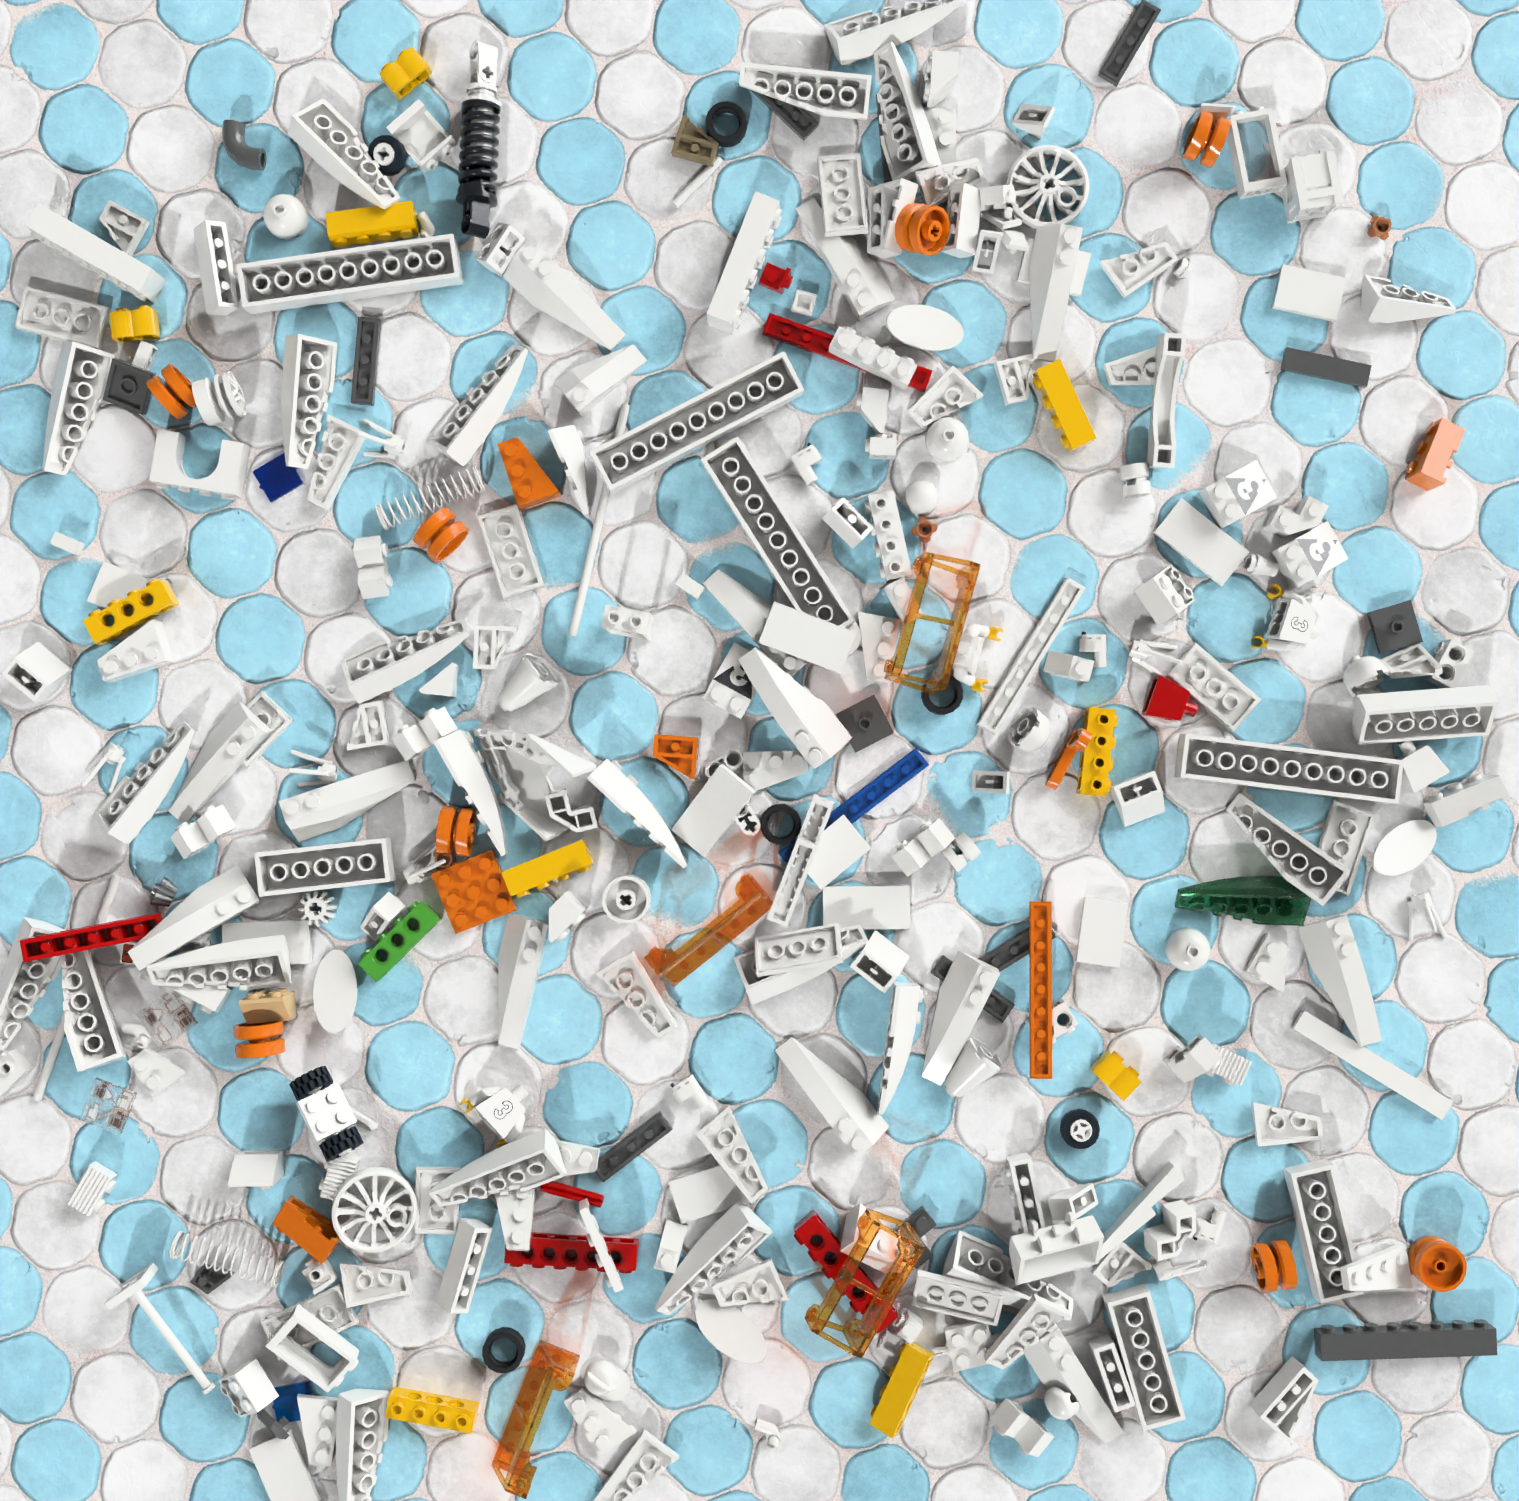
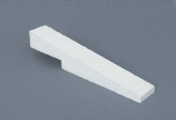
[767,794,834,927]
[1087,1162,1185,1269]

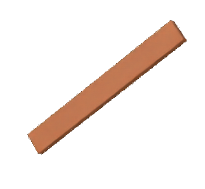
[1029,901,1052,1079]

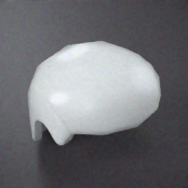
[905,480,938,515]
[1044,1386,1079,1420]

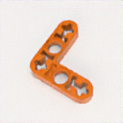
[1045,728,1092,790]

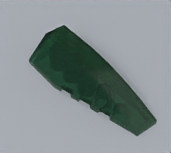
[1174,876,1311,926]

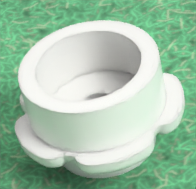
[1172,257,1192,279]

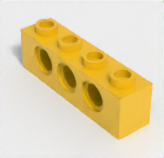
[82,579,180,645]
[385,1386,480,1433]

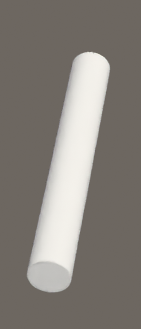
[672,156,723,208]

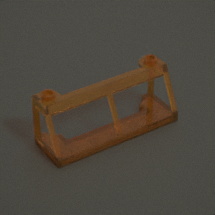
[883,552,981,695]
[644,871,773,987]
[805,1208,925,1358]
[491,1340,580,1499]

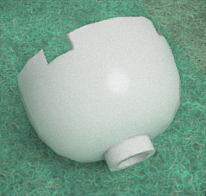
[263,194,309,240]
[925,417,969,462]
[1343,656,1390,697]
[1008,708,1051,752]
[1165,927,1211,971]

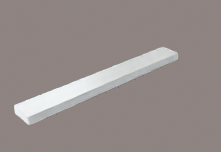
[976,577,1085,736]
[1291,1009,1453,1120]

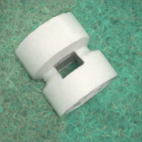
[1119,463,1152,498]
[941,832,981,873]

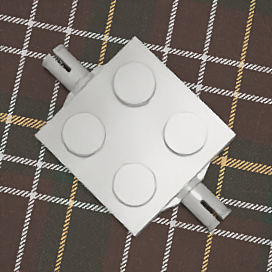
[933,1321,1003,1372]

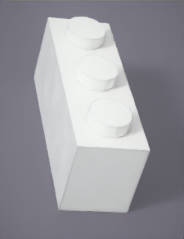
[942,183,981,259]
[1088,1334,1136,1413]

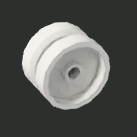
[602,874,652,924]

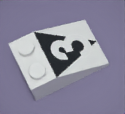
[1199,460,1277,529]
[1270,521,1348,590]
[703,643,757,720]

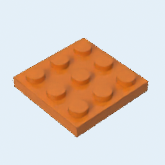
[431,849,517,934]

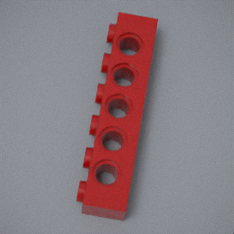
[19,912,163,962]
[793,1210,898,1334]
[504,1232,639,1274]

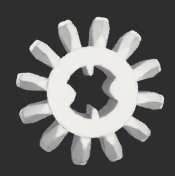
[299,890,337,927]

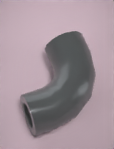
[222,120,266,171]

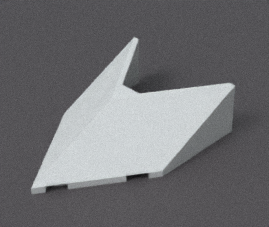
[472,729,597,841]

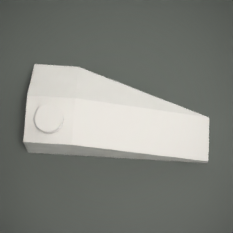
[554,344,648,417]

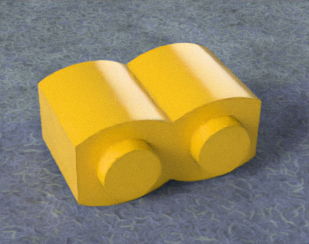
[379,47,432,100]
[109,305,160,343]
[1089,1050,1141,1101]

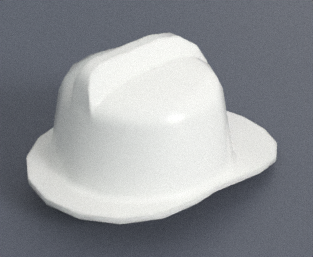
[581,1357,630,1401]

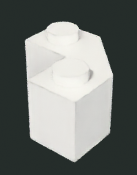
[1263,496,1329,538]
[353,535,393,599]
[392,707,458,761]
[545,788,598,833]
[170,805,236,859]
[891,818,955,877]
[1162,1034,1223,1083]
[1144,1200,1196,1261]
[990,1398,1054,1457]

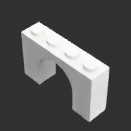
[149,429,250,500]

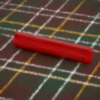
[540,1181,604,1207]

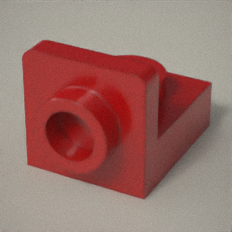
[759,262,793,294]

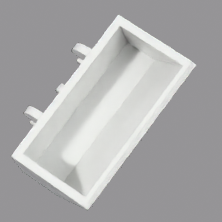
[1009,1212,1104,1285]

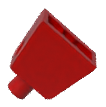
[1141,675,1198,721]

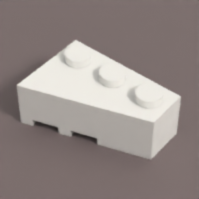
[867,178,918,259]
[97,619,175,683]

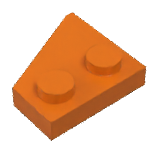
[653,734,698,779]

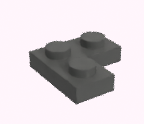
[891,1206,937,1269]

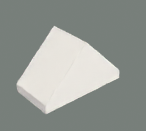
[1011,104,1055,139]
[972,229,1002,274]
[419,662,459,697]
[971,770,1010,794]

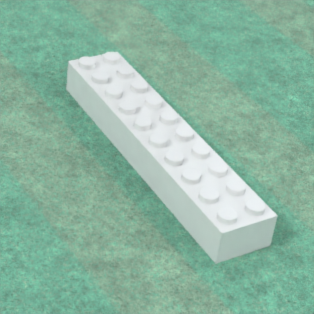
[236,234,464,314]
[590,351,804,494]
[701,436,855,628]
[1174,734,1404,804]

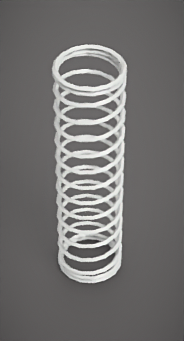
[375,465,486,530]
[169,1230,285,1288]

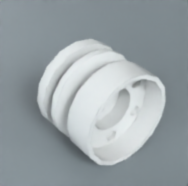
[192,371,247,426]

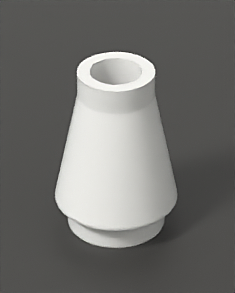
[1244,553,1279,577]

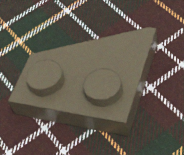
[671,115,719,167]

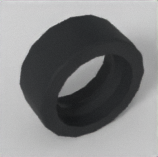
[706,101,747,147]
[921,673,963,715]
[760,804,801,845]
[482,1327,526,1374]

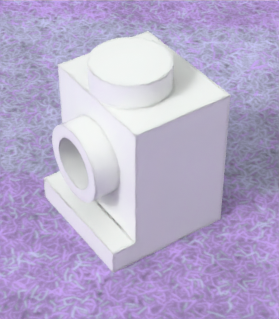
[980,185,1016,211]
[865,434,897,460]
[302,1257,338,1294]
[892,1306,924,1345]

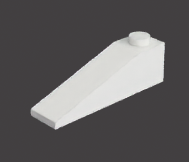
[1360,275,1457,324]
[548,425,590,518]

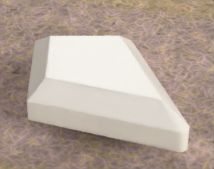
[1193,103,1235,129]
[980,207,1022,230]
[992,226,1029,254]

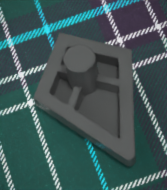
[190,1263,235,1294]
[257,1409,290,1439]

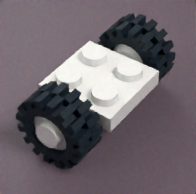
[289,1066,364,1162]

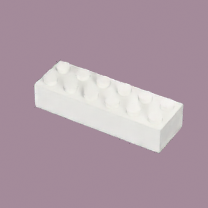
[706,191,782,334]
[25,203,167,303]
[1350,685,1499,745]
[254,837,396,897]
[1283,1159,1364,1304]
[1102,1284,1186,1431]

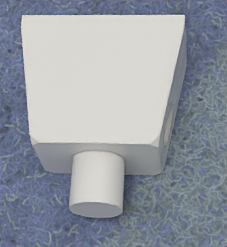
[1396,741,1450,793]

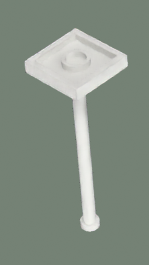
[104,1262,216,1395]

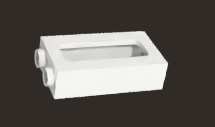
[265,1304,359,1393]

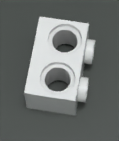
[475,222,525,274]
[1423,639,1475,688]
[1025,999,1079,1044]

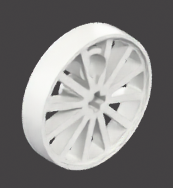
[1006,145,1089,229]
[331,1167,417,1253]

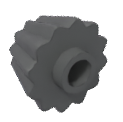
[150,877,178,907]

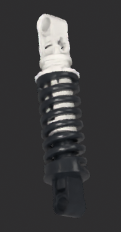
[456,40,502,239]

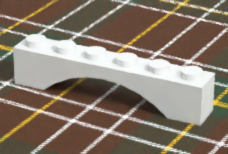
[1146,332,1187,469]

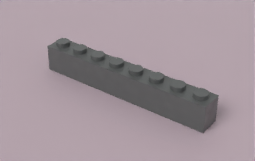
[1314,1319,1497,1361]

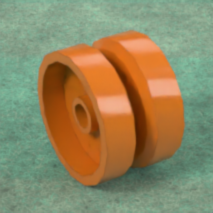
[1182,110,1231,168]
[895,203,950,256]
[146,363,197,421]
[413,507,469,563]
[436,806,476,857]
[233,1021,286,1058]
[1407,1235,1467,1292]
[1251,1239,1297,1293]

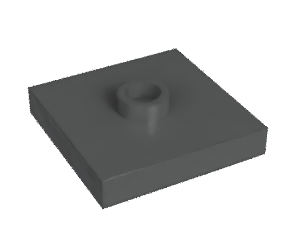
[103,358,156,415]
[1367,600,1423,654]
[835,695,894,753]

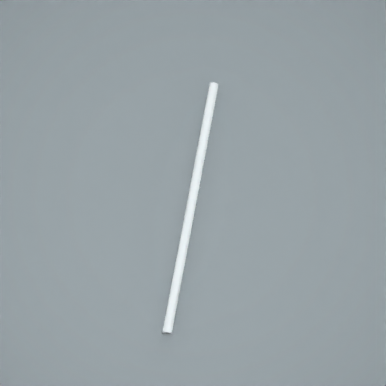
[568,403,630,637]
[32,873,121,1102]

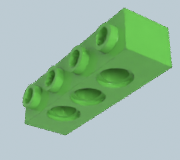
[358,900,442,982]

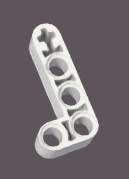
[705,750,760,836]

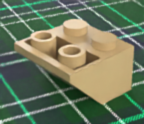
[238,988,297,1024]

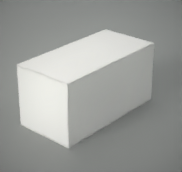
[132,340,158,371]
[50,531,85,556]
[675,572,705,600]

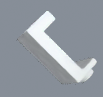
[386,99,457,173]

